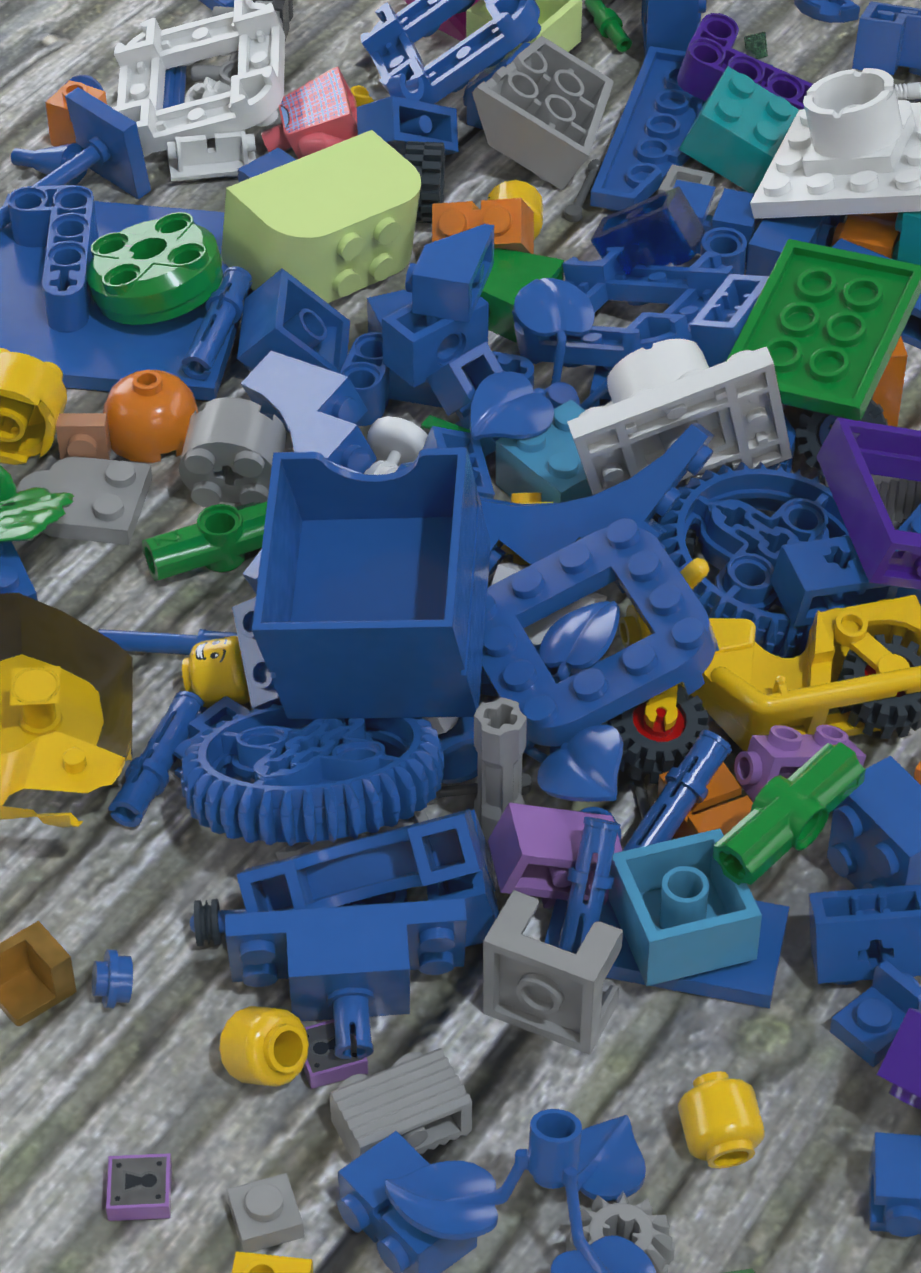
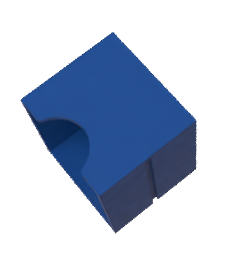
[252,447,491,719]

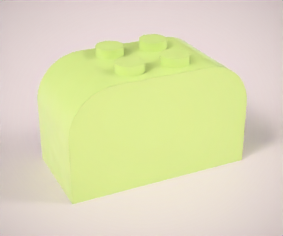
[221,130,421,303]

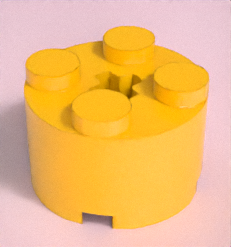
[0,348,67,465]

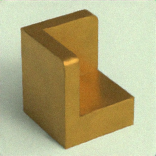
[0,920,77,1026]

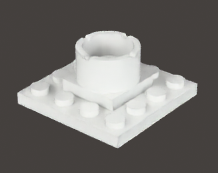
[750,68,921,219]
[567,339,792,495]

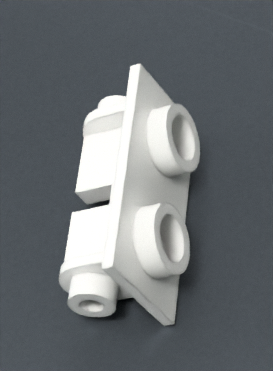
[167,130,256,182]

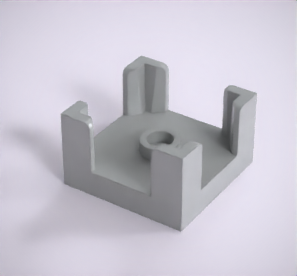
[483,890,623,1055]

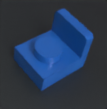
[830,960,921,1068]

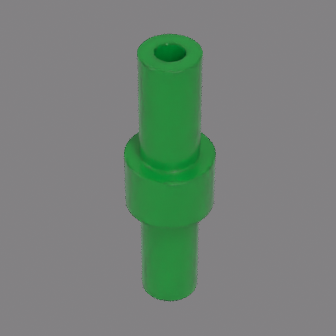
[585,0,632,52]

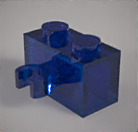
[591,186,706,275]

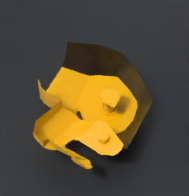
[0,593,133,828]

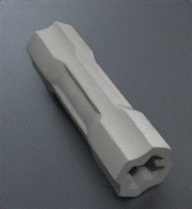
[474,697,527,845]

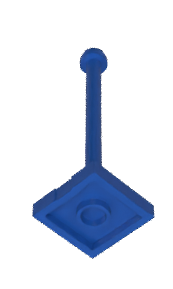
[0,87,151,230]

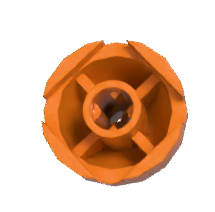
[103,369,198,463]

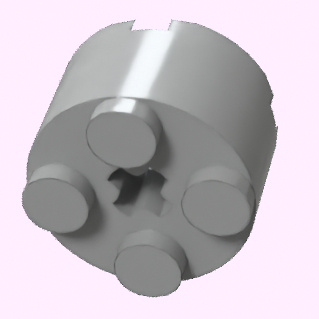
[179,397,287,508]

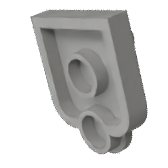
[18,456,152,545]

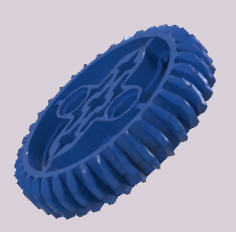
[657,461,849,658]
[180,704,445,846]

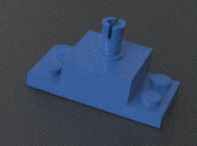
[225,898,467,1059]

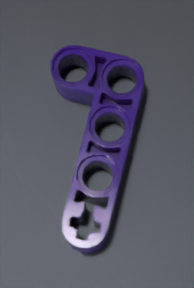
[677,13,813,110]

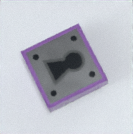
[303,1019,368,1089]
[106,1153,172,1221]

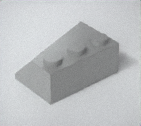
[472,36,614,190]

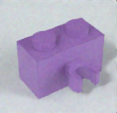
[488,803,623,909]

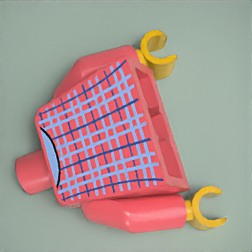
[261,66,374,159]

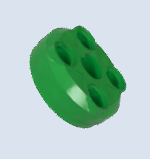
[87,212,223,325]

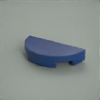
[794,0,860,23]

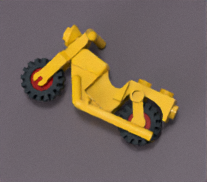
[607,558,921,784]

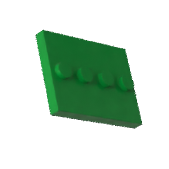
[726,239,921,421]

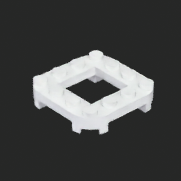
[112,0,285,157]

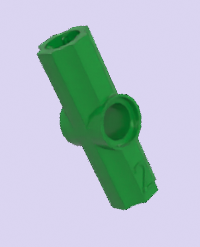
[142,501,267,581]
[713,742,866,885]

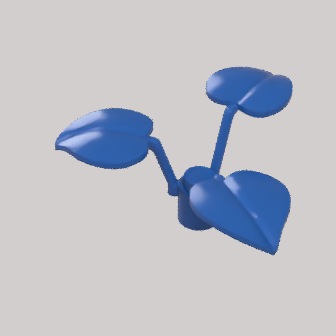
[469,278,608,440]
[438,601,623,802]
[385,1109,656,1273]

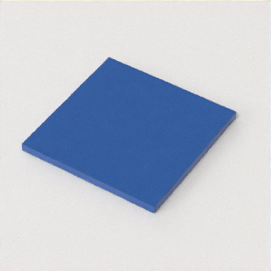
[0,194,250,401]

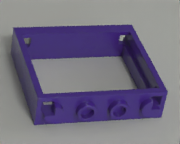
[816,417,921,589]

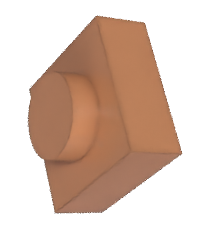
[56,413,111,460]

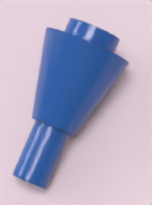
[11,143,88,185]

